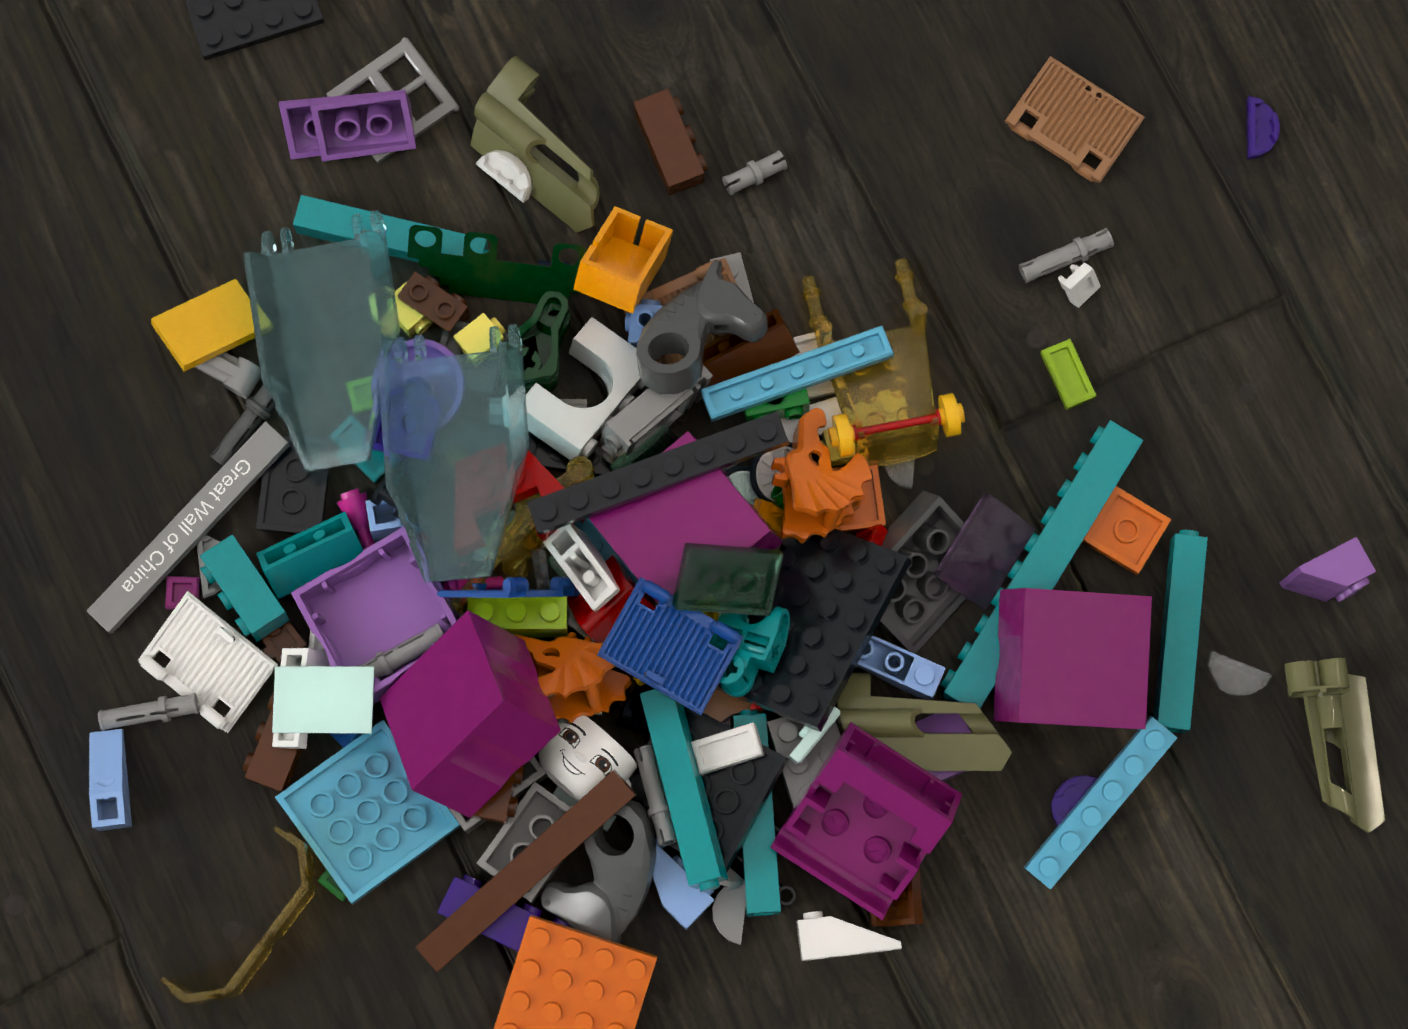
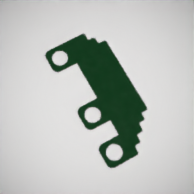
[407,225,586,304]

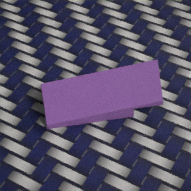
[279,90,416,162]

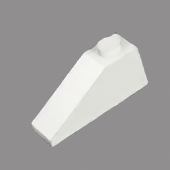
[543,524,620,612]
[796,911,902,961]

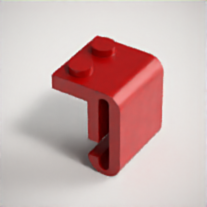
[567,555,656,643]

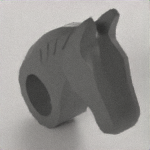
[636,260,768,394]
[540,800,656,944]

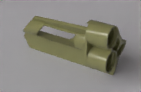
[470,56,600,233]
[1284,658,1385,833]
[838,673,1012,771]

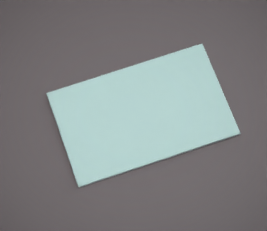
[272,666,375,734]

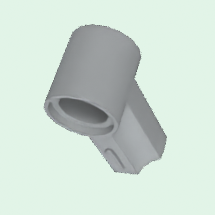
[195,352,264,399]

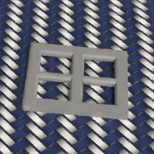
[326,37,459,164]

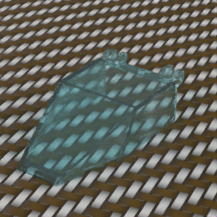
[243,210,400,471]
[377,324,529,583]

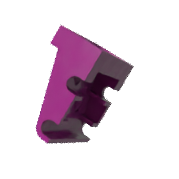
[770,722,962,920]

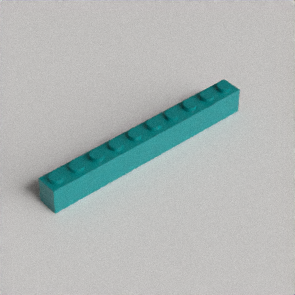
[940,420,1143,708]

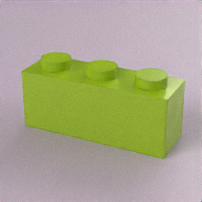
[467,597,568,637]

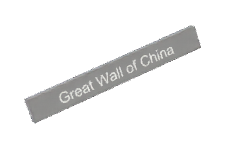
[87,421,291,634]

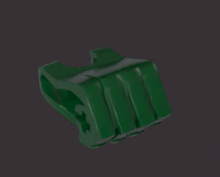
[503,291,570,397]

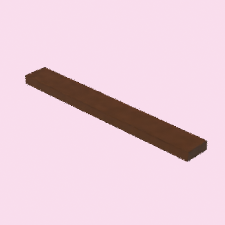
[415,769,637,972]

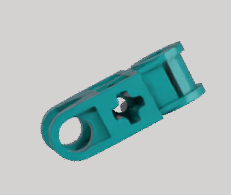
[709,596,790,697]

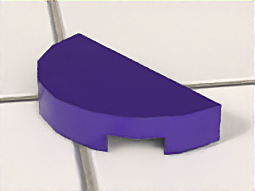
[1247,96,1280,160]
[1051,775,1098,826]

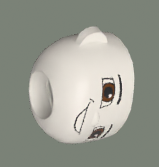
[538,715,637,800]

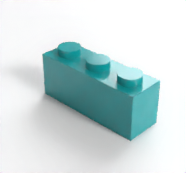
[256,512,364,599]
[200,534,290,642]

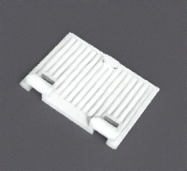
[138,591,278,733]

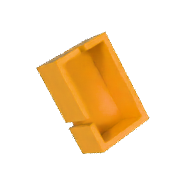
[573,206,673,314]

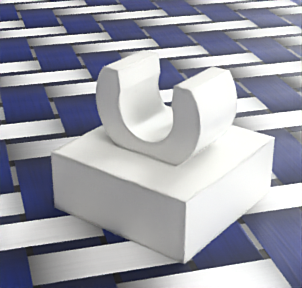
[1058,262,1101,308]

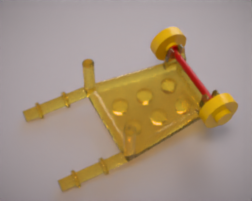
[802,258,965,466]

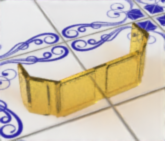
[160,826,316,1004]

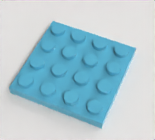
[275,720,460,905]

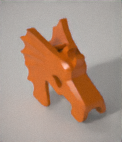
[771,408,872,544]
[514,632,632,724]

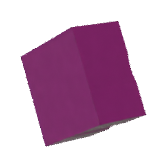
[589,431,783,605]
[993,588,1152,730]
[379,610,561,818]

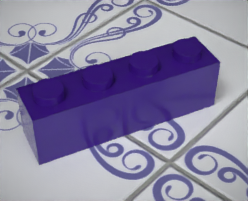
[437,874,569,952]

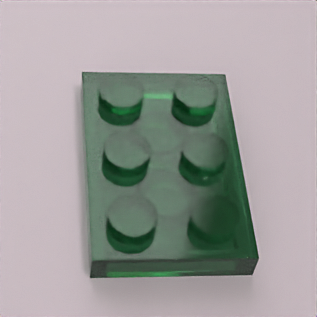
[672,543,783,616]

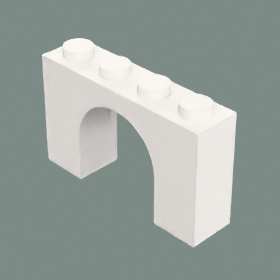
[513,317,646,464]

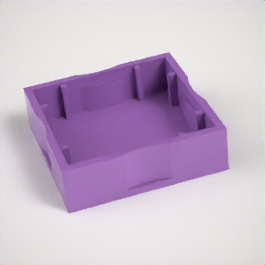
[291,526,460,704]

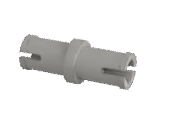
[722,150,787,195]

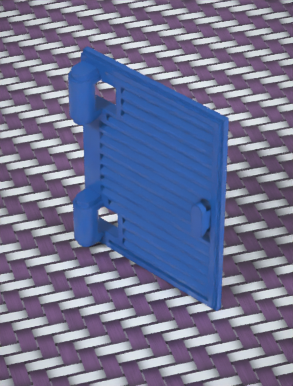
[437,576,580,598]
[597,577,744,715]

